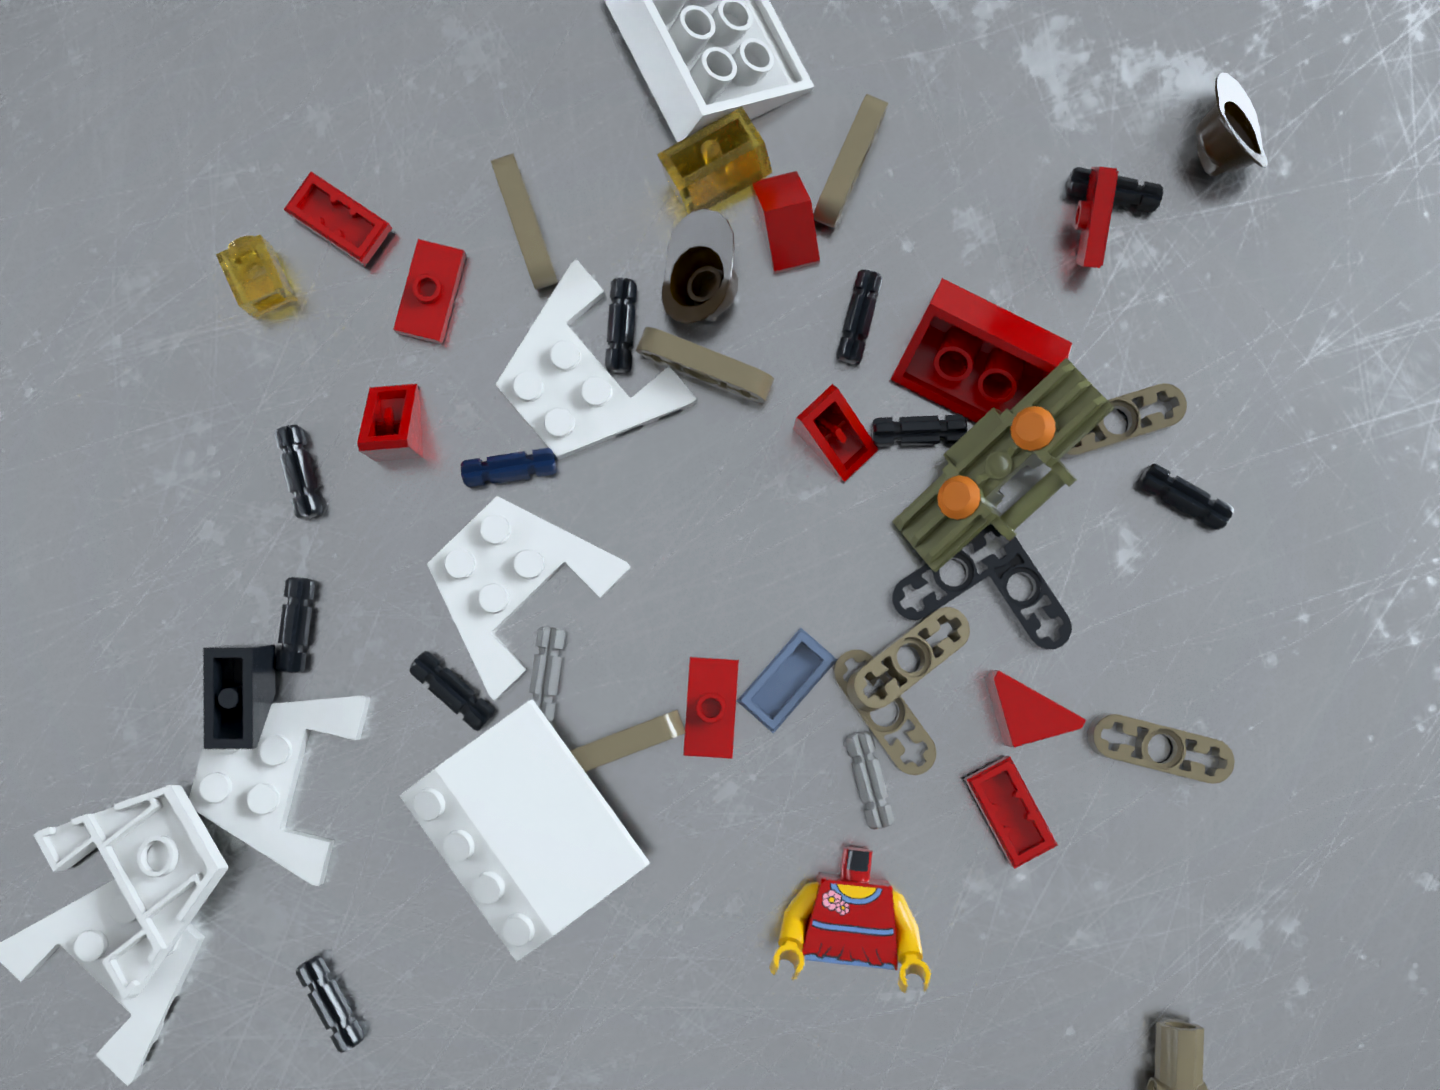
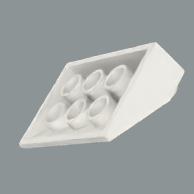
[604,0,814,145]
[400,699,650,962]

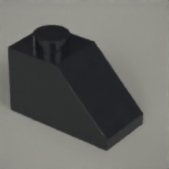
[203,644,275,749]

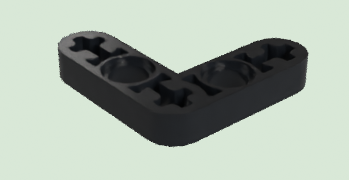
[890,524,1072,650]

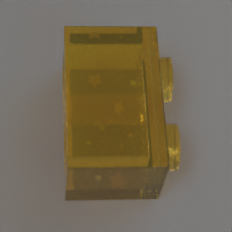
[657,106,773,215]

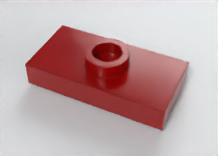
[1074,167,1119,268]
[283,171,392,266]
[393,239,467,345]
[683,657,739,759]
[964,756,1058,869]

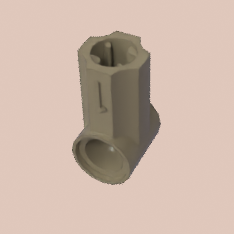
[1147,1020,1208,1090]

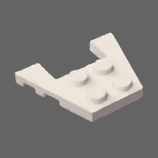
[495,259,697,460]
[427,496,632,701]
[189,695,371,886]
[33,785,229,1000]
[0,879,205,1086]

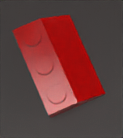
[890,278,1073,423]

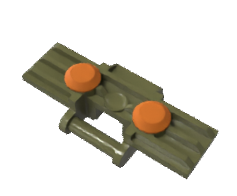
[892,358,1115,572]

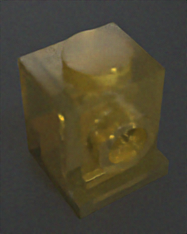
[216,235,298,318]

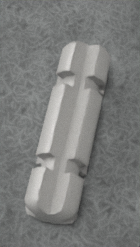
[528,627,565,723]
[846,732,894,829]

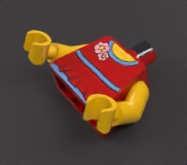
[770,847,931,993]

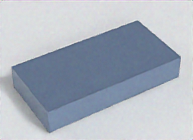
[737,628,838,734]

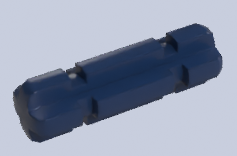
[461,448,557,487]

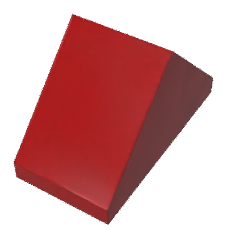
[751,171,820,274]
[357,384,423,462]
[793,384,879,482]
[985,670,1086,748]

